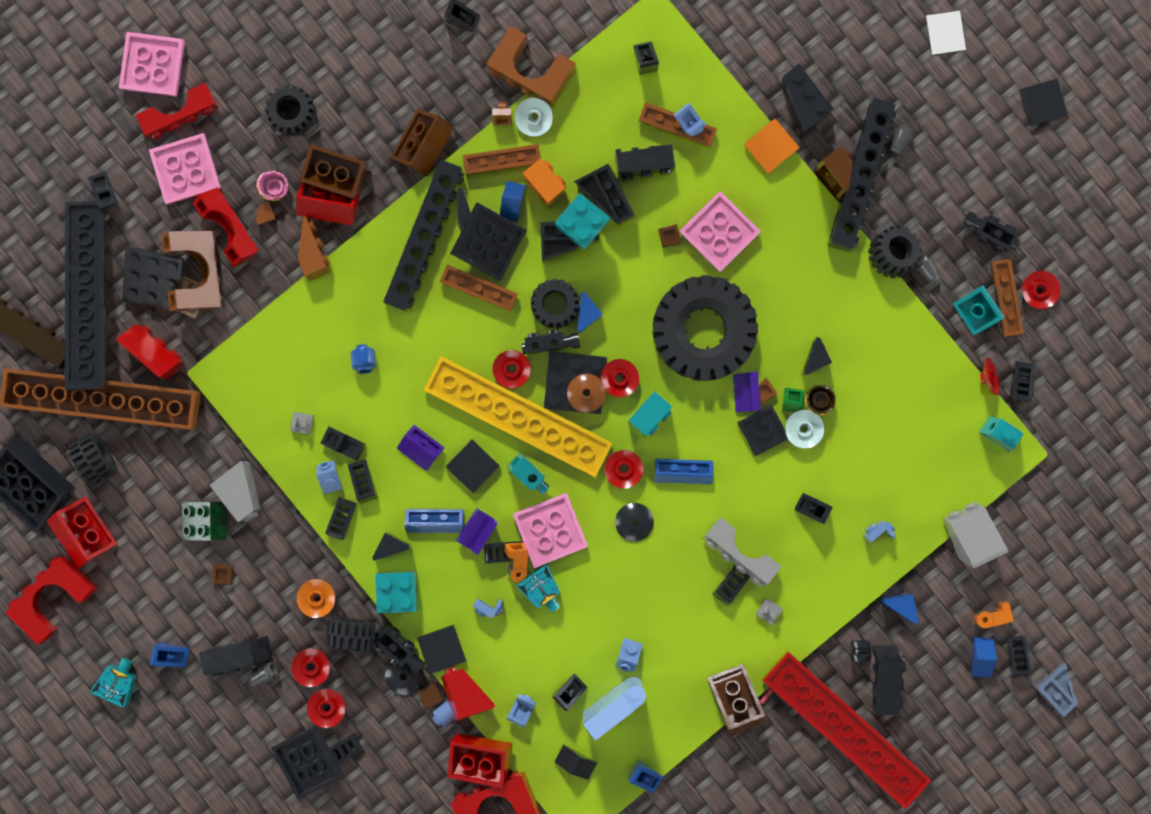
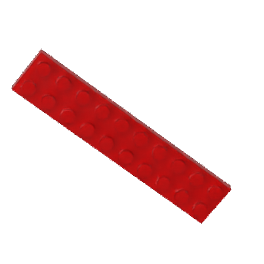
[762,651,931,809]

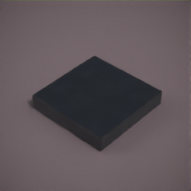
[1019,78,1068,126]
[737,404,788,456]
[446,439,500,493]
[417,624,467,674]

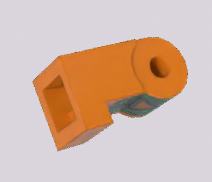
[505,543,528,582]
[974,601,1014,628]

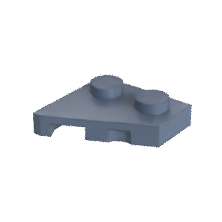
[1036,662,1078,717]

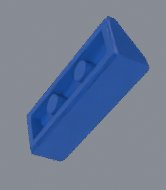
[655,459,713,484]
[405,509,464,533]

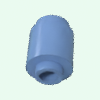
[432,700,454,727]

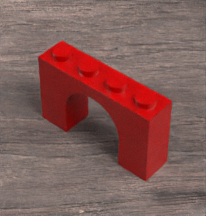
[5,556,98,645]
[450,771,542,814]

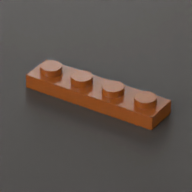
[638,102,717,148]
[463,144,541,175]
[990,258,1024,337]
[440,265,518,312]

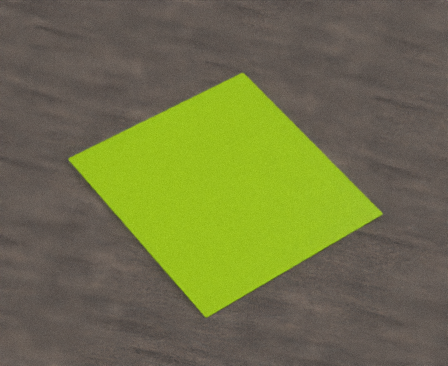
[188,0,1047,814]

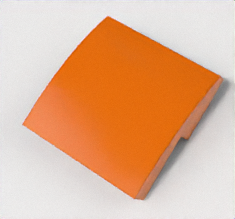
[744,118,800,174]

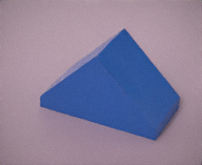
[499,181,526,223]
[577,292,602,332]
[881,593,918,625]
[971,637,997,677]
[150,642,189,668]
[628,760,663,793]

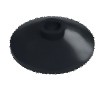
[615,503,654,541]
[385,663,424,695]

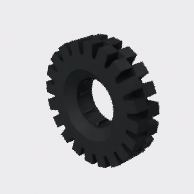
[652,275,758,381]

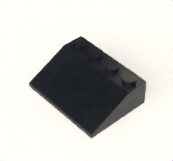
[0,437,76,533]

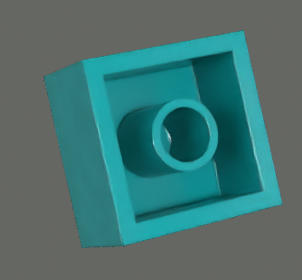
[555,193,610,251]
[628,391,672,436]
[375,571,418,613]

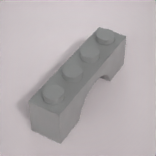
[703,518,781,587]

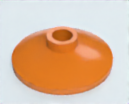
[297,579,335,618]

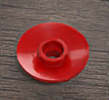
[1022,271,1061,309]
[492,350,531,388]
[980,357,999,395]
[601,359,639,397]
[605,450,643,489]
[291,648,330,687]
[307,689,346,728]

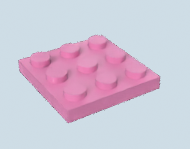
[119,32,185,97]
[149,133,222,205]
[679,191,761,273]
[513,493,588,568]

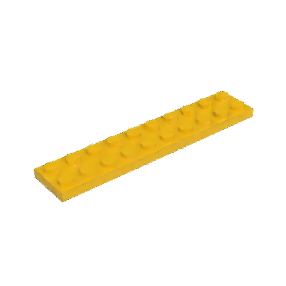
[424,356,613,477]

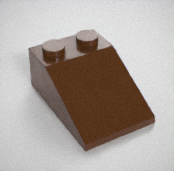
[707,664,766,737]

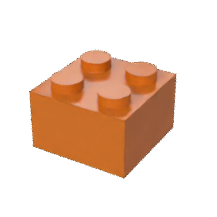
[523,158,566,208]

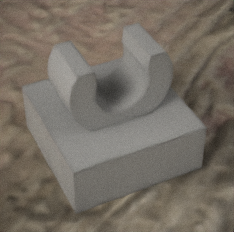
[290,412,314,434]
[756,598,783,625]

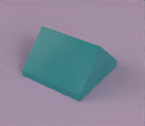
[953,286,1005,336]

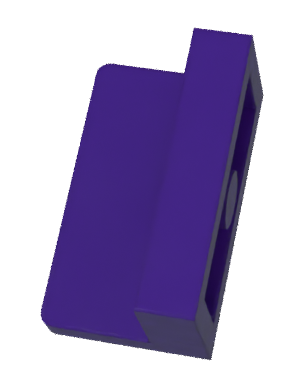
[733,372,760,412]
[397,425,445,471]
[456,508,498,555]

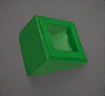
[782,387,804,413]

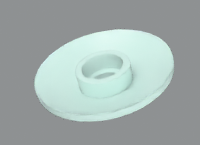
[515,98,553,136]
[785,410,824,448]

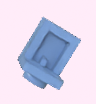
[673,103,706,136]
[316,461,342,494]
[863,521,896,542]
[473,598,504,618]
[615,638,642,671]
[506,694,536,728]

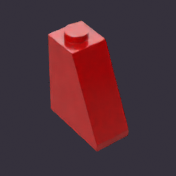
[441,667,495,721]

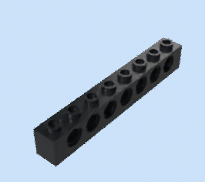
[827,98,897,252]
[383,159,465,312]

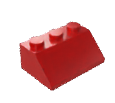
[296,182,362,225]
[116,324,184,380]
[47,497,117,569]
[448,733,513,788]

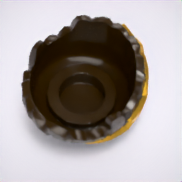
[805,385,836,415]

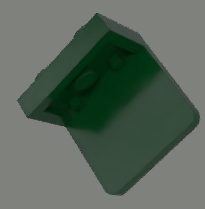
[182,501,227,541]

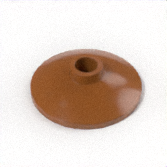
[567,374,606,412]

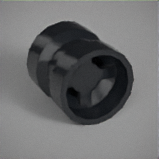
[851,640,870,662]

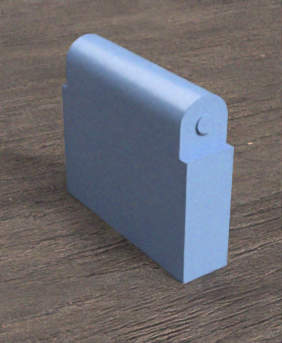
[583,677,646,741]

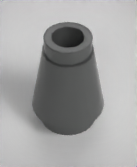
[890,124,914,155]
[914,254,940,284]
[248,662,278,687]

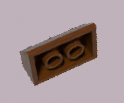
[390,109,454,177]
[299,144,369,199]
[814,147,853,200]

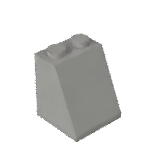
[210,461,261,523]
[943,502,1008,568]

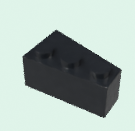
[781,64,834,136]
[614,144,675,181]
[574,164,636,226]
[541,222,599,263]
[199,635,273,677]
[872,645,906,715]

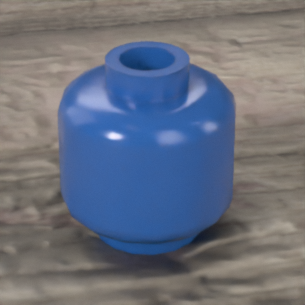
[350,344,377,374]

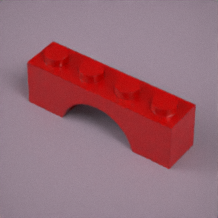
[135,83,219,140]
[193,187,259,267]

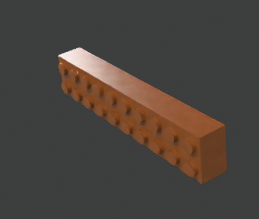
[0,368,201,430]

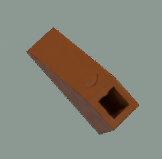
[298,216,331,281]

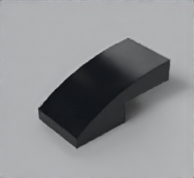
[88,171,118,210]
[320,426,366,461]

